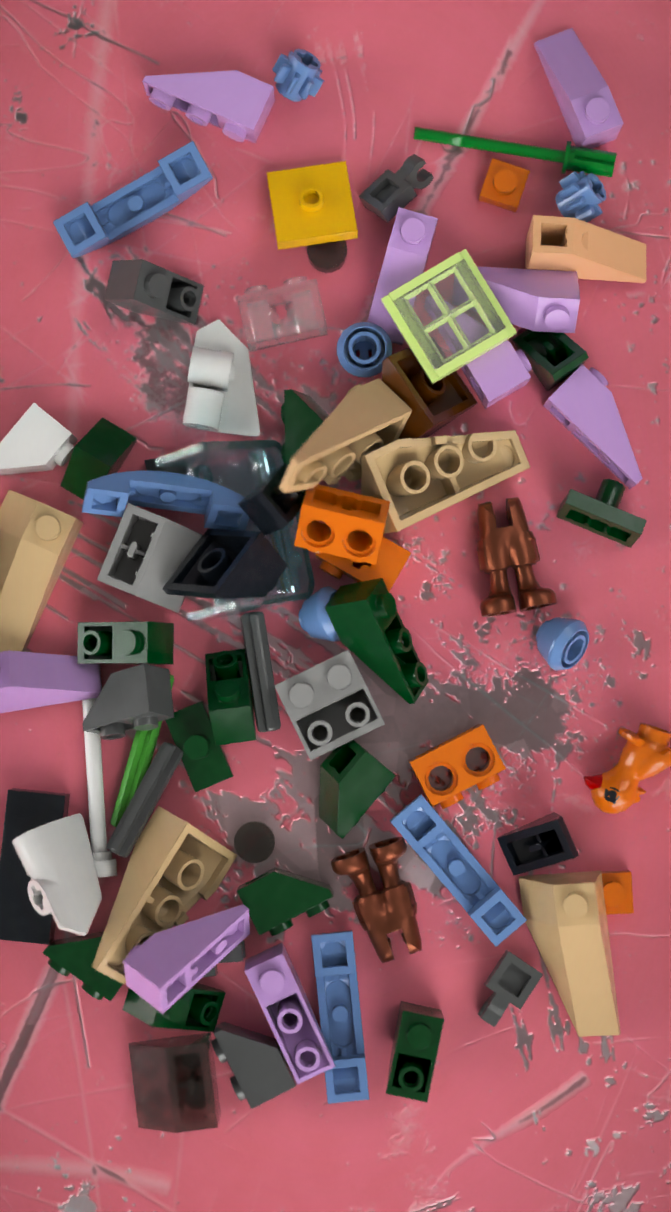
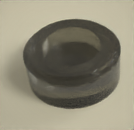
[307,240,347,273]
[234,821,275,863]

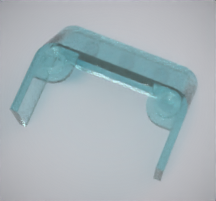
[155,440,314,622]

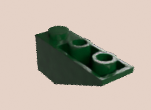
[325,578,429,704]

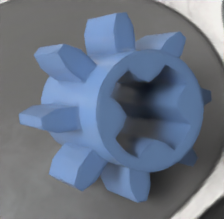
[272,49,324,102]
[555,171,606,222]

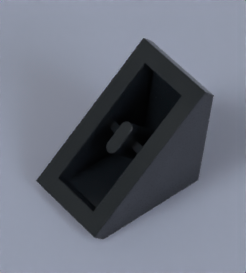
[238,463,307,535]
[497,812,579,875]

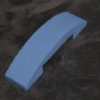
[53,141,213,259]
[82,470,250,531]
[389,794,527,947]
[311,930,369,1104]

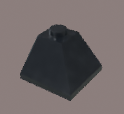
[162,529,288,599]

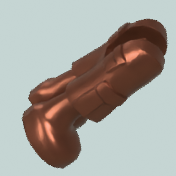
[477,497,557,617]
[331,837,422,963]

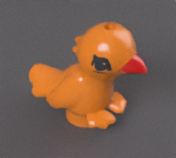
[584,723,671,814]

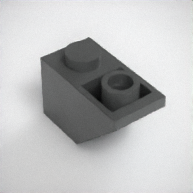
[104,259,204,325]
[83,663,174,740]
[211,1022,297,1109]

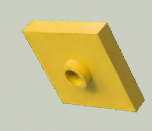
[267,161,358,250]

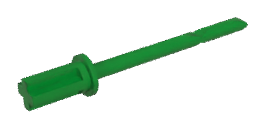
[413,127,617,177]

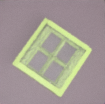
[381,249,517,384]

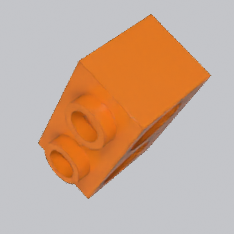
[294,484,391,565]
[408,724,506,809]

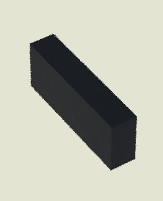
[0,788,70,945]

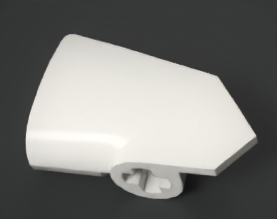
[182,319,261,437]
[12,813,102,936]

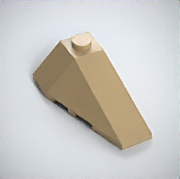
[279,378,412,493]
[361,430,530,534]
[0,490,83,652]
[92,806,237,984]
[519,871,621,1037]

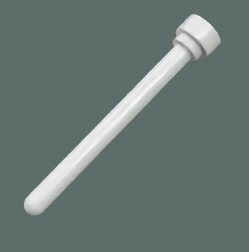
[82,698,117,878]

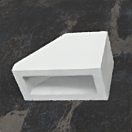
[0,403,78,475]

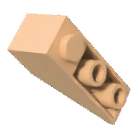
[525,215,646,283]

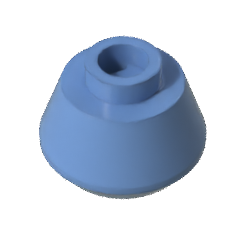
[337,322,392,378]
[299,586,340,642]
[536,617,589,671]

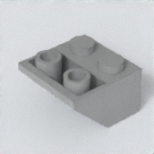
[97,503,203,613]
[274,649,385,761]

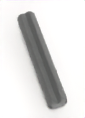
[240,612,281,732]
[107,742,183,858]

